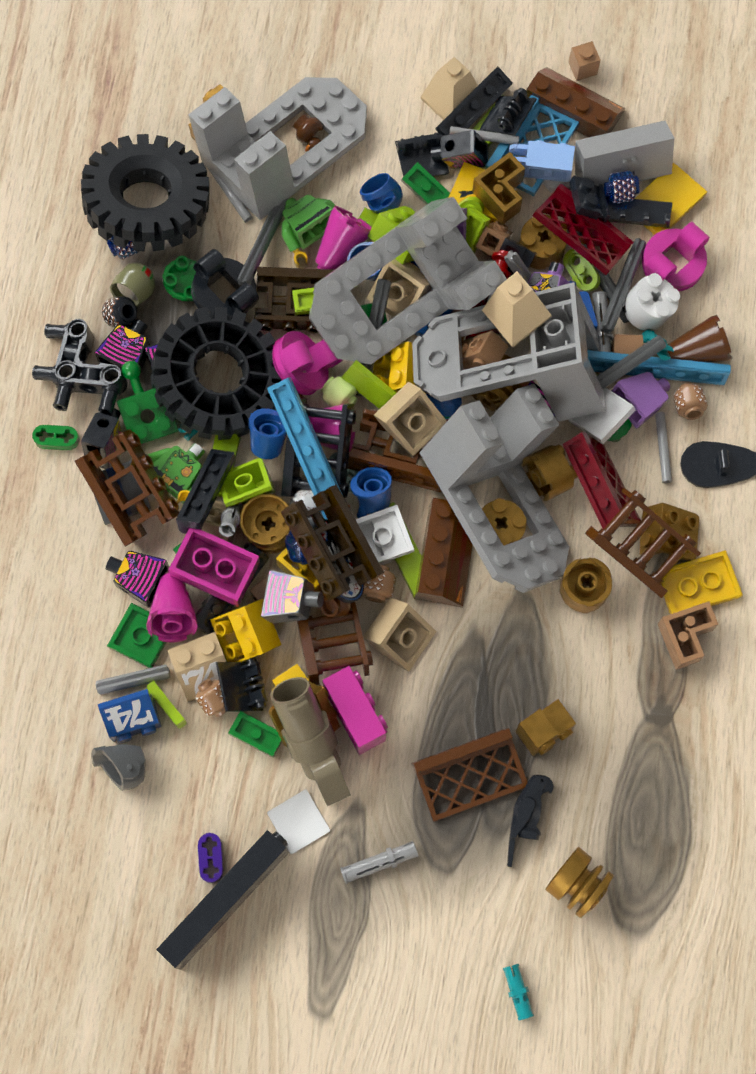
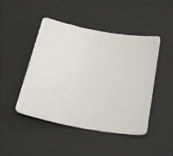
[267,789,330,854]

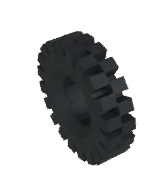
[81,134,210,252]
[150,306,282,440]

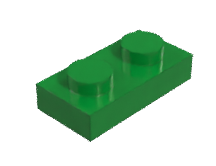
[401,162,450,205]
[228,712,282,758]

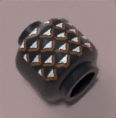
[102,296,137,328]

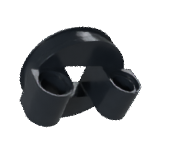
[191,249,259,315]

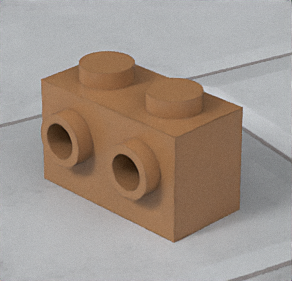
[462,331,509,370]

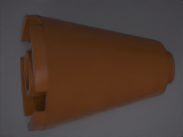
[668,315,732,363]

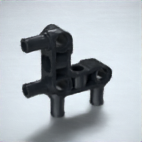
[32,319,128,416]

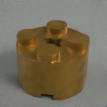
[519,215,567,270]
[523,444,578,502]
[482,498,527,546]
[559,558,612,614]

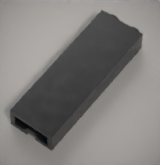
[156,830,289,970]

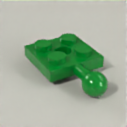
[116,361,178,444]

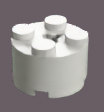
[623,273,680,330]

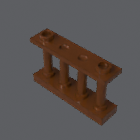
[585,488,701,598]
[297,602,373,685]

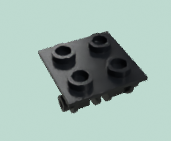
[479,88,537,135]
[395,132,449,177]
[216,658,268,712]

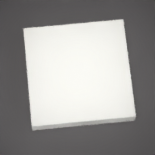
[568,387,636,444]

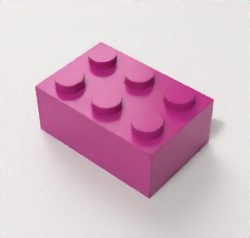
[168,528,260,607]
[322,666,388,755]

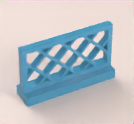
[486,95,579,196]

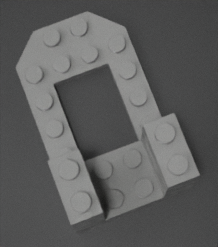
[189,77,367,220]
[309,197,507,365]
[412,282,606,422]
[420,384,569,593]

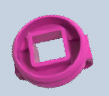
[642,221,710,291]
[272,331,343,395]

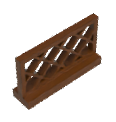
[411,728,527,822]

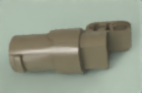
[270,677,351,806]

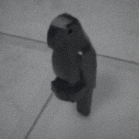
[507,775,554,867]

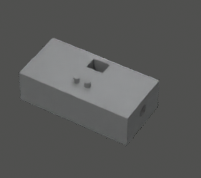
[575,121,675,189]

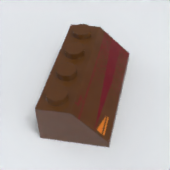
[526,67,625,138]
[414,497,473,608]

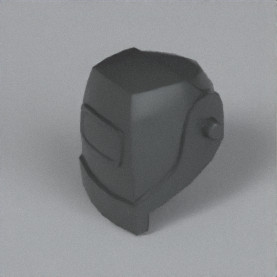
[91,744,146,791]

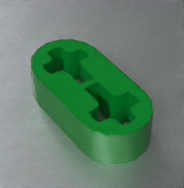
[32,425,80,450]

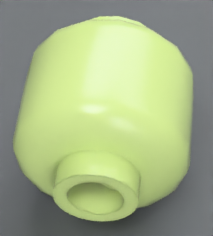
[321,376,358,407]

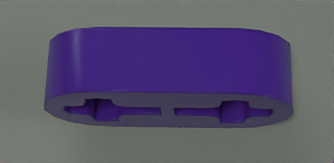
[198,833,224,883]

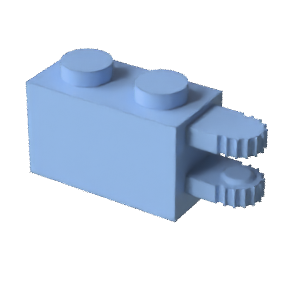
[509,140,575,182]

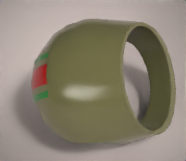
[110,263,155,307]

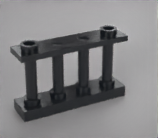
[281,397,356,498]

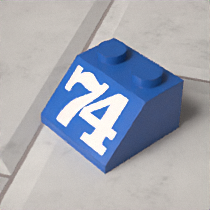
[97,689,162,743]

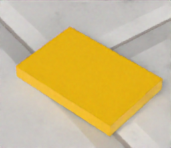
[635,162,707,235]
[661,550,743,614]

